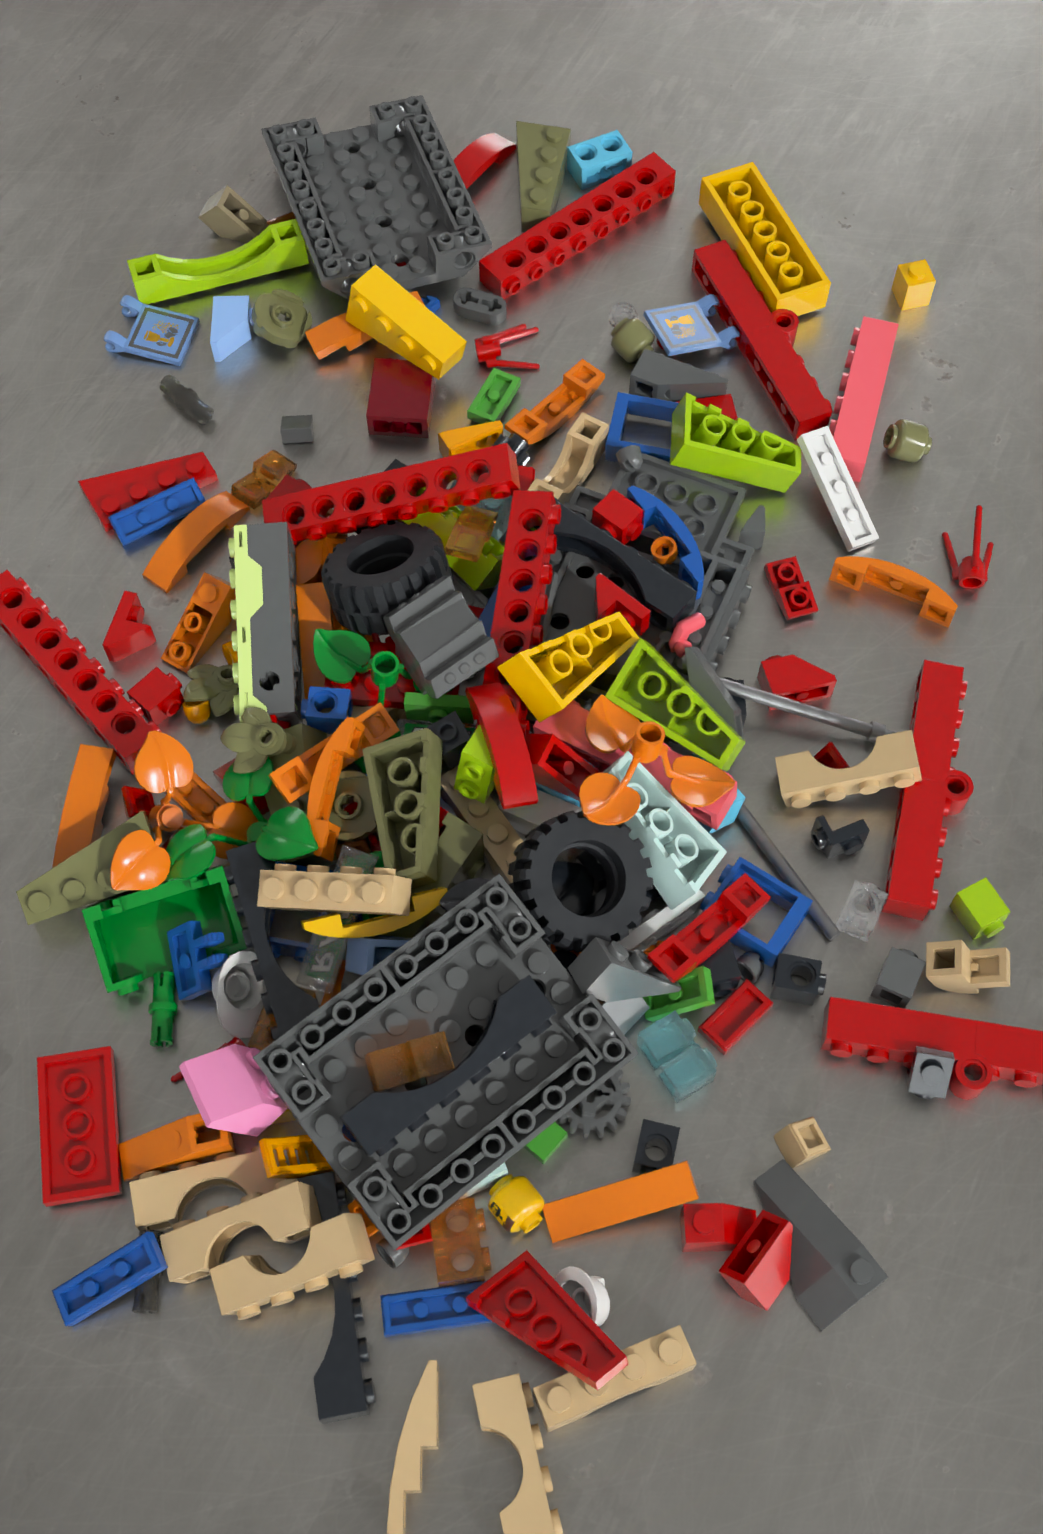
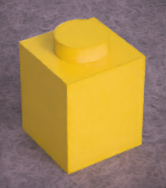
[891,259,936,311]

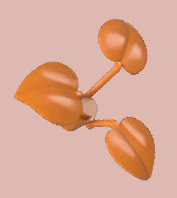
[579,695,735,825]
[110,731,258,891]

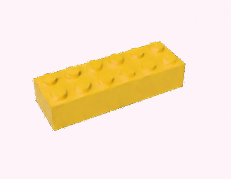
[699,162,831,316]

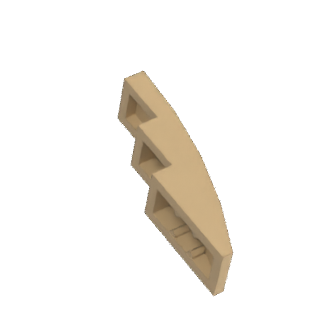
[387,1360,439,1534]

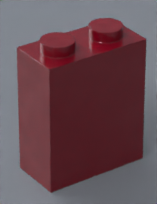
[366,358,436,438]

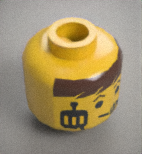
[488,1174,545,1233]

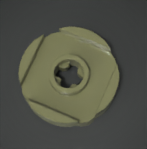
[252,289,312,349]
[329,771,378,842]

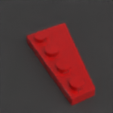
[78,451,218,532]
[466,1250,628,1391]

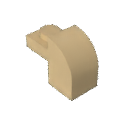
[926,940,1010,994]

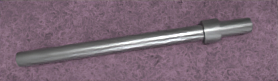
[719,677,897,743]
[737,800,841,941]

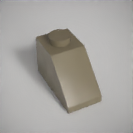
[198,185,268,243]

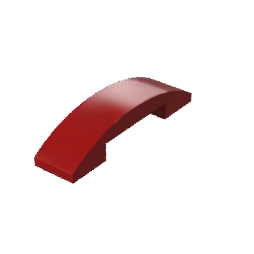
[453,132,516,189]
[465,682,538,809]
[647,873,771,983]

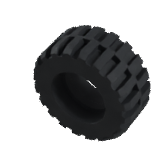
[321,522,454,636]
[508,811,653,952]

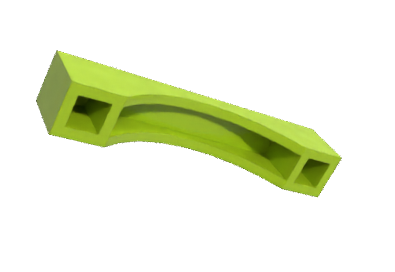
[127,219,309,304]

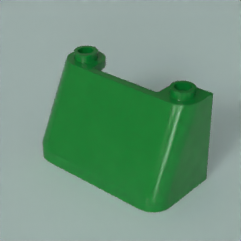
[82,864,247,996]

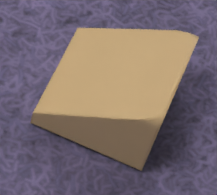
[774,1116,831,1168]

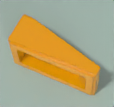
[438,420,503,457]
[259,1135,333,1179]

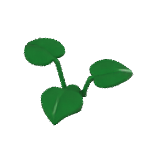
[313,629,453,774]
[166,757,319,882]

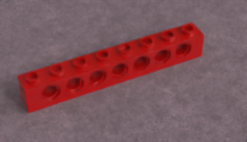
[479,152,676,299]
[262,443,521,545]
[475,490,561,737]
[0,570,162,775]

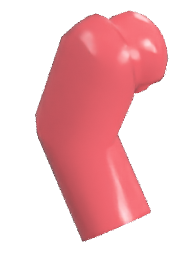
[668,612,706,657]

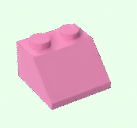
[179,1044,288,1137]

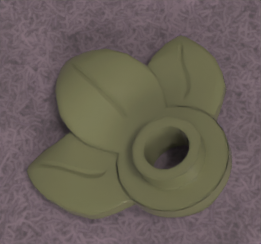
[183,664,239,717]
[220,707,287,774]

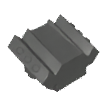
[383,576,499,699]

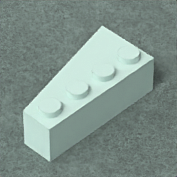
[603,751,727,910]

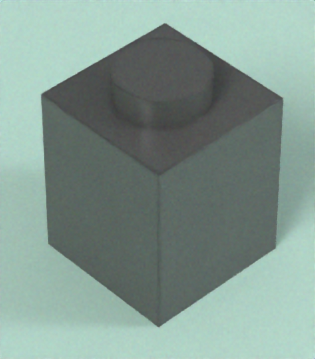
[870,947,926,1009]

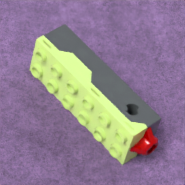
[228,522,303,729]

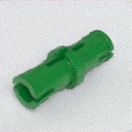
[148,971,178,1047]

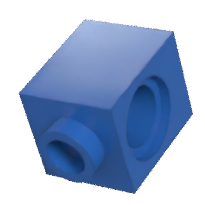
[301,686,353,734]

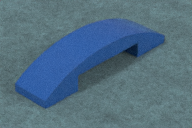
[627,486,704,600]

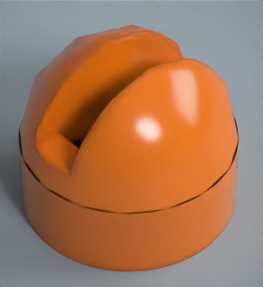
[651,536,678,565]

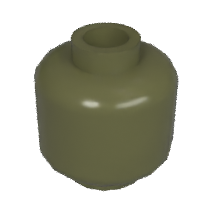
[611,317,655,363]
[883,419,932,463]

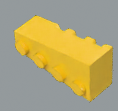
[345,264,467,380]
[497,612,640,723]

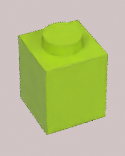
[949,877,1011,940]

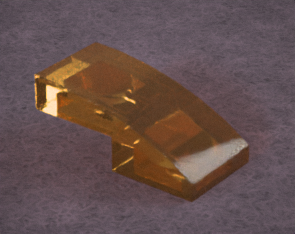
[231,449,297,509]
[445,506,498,562]
[364,1031,455,1092]

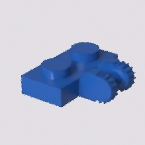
[167,921,228,1001]

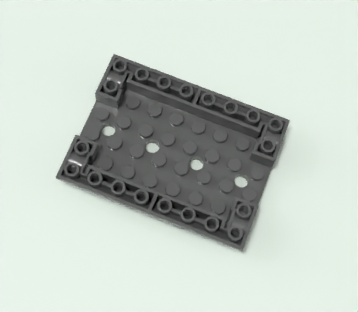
[261,95,492,300]
[253,874,639,1250]

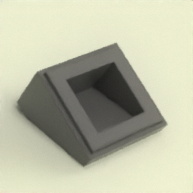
[280,415,313,443]
[738,505,765,549]

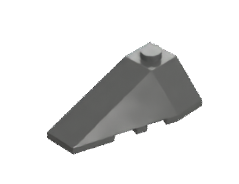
[753,1159,888,1331]

